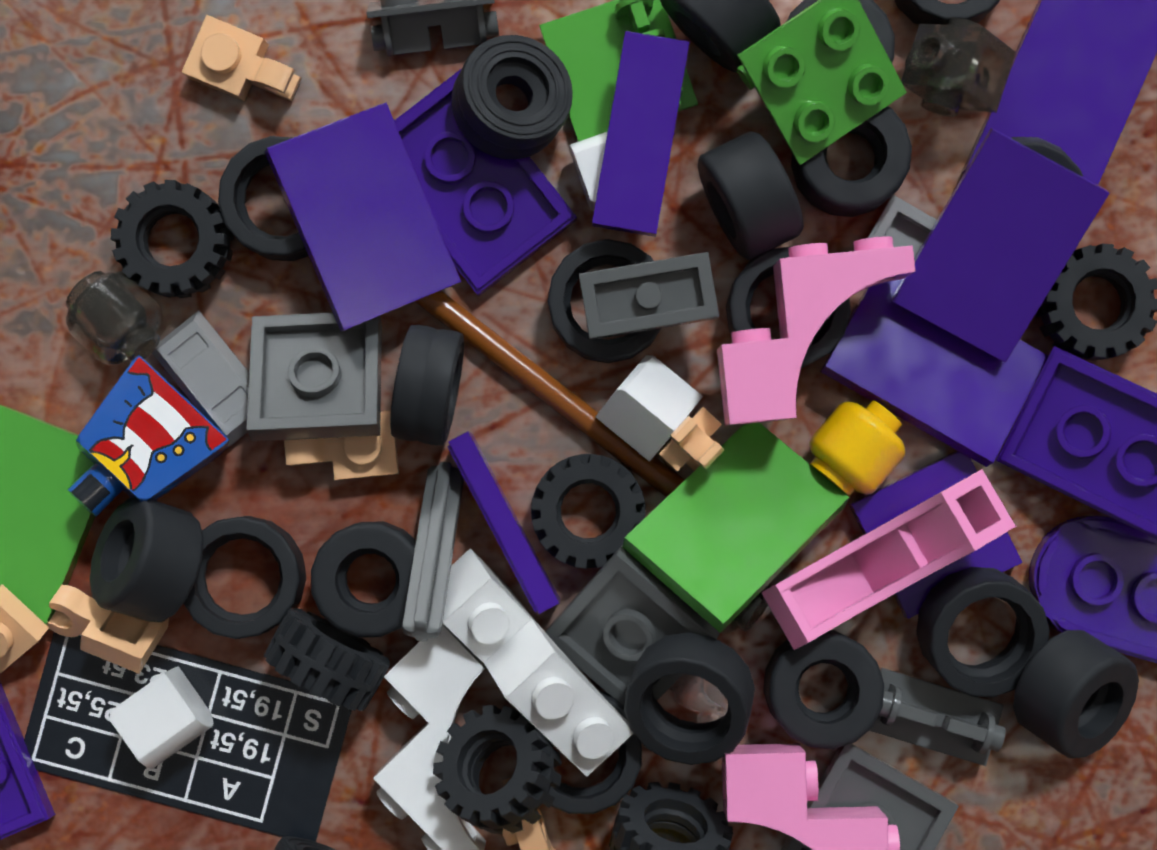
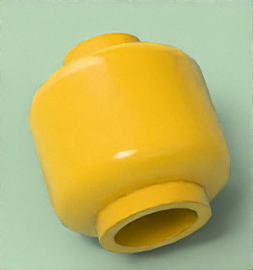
[809,400,905,497]

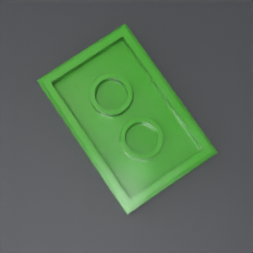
[0,405,95,625]
[622,423,849,633]

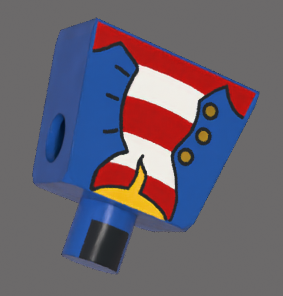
[68,355,229,517]

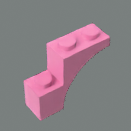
[717,236,915,426]
[761,469,1016,650]
[722,743,900,850]

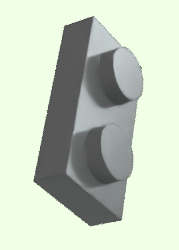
[579,252,719,340]

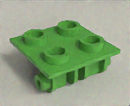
[539,0,698,141]
[737,0,907,165]

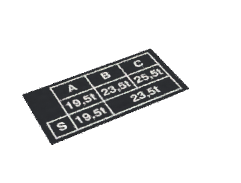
[24,632,352,842]

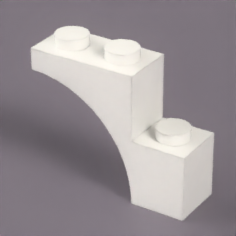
[443,548,633,776]
[373,624,486,850]

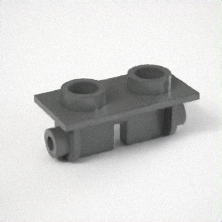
[366,0,499,56]
[869,667,1006,766]

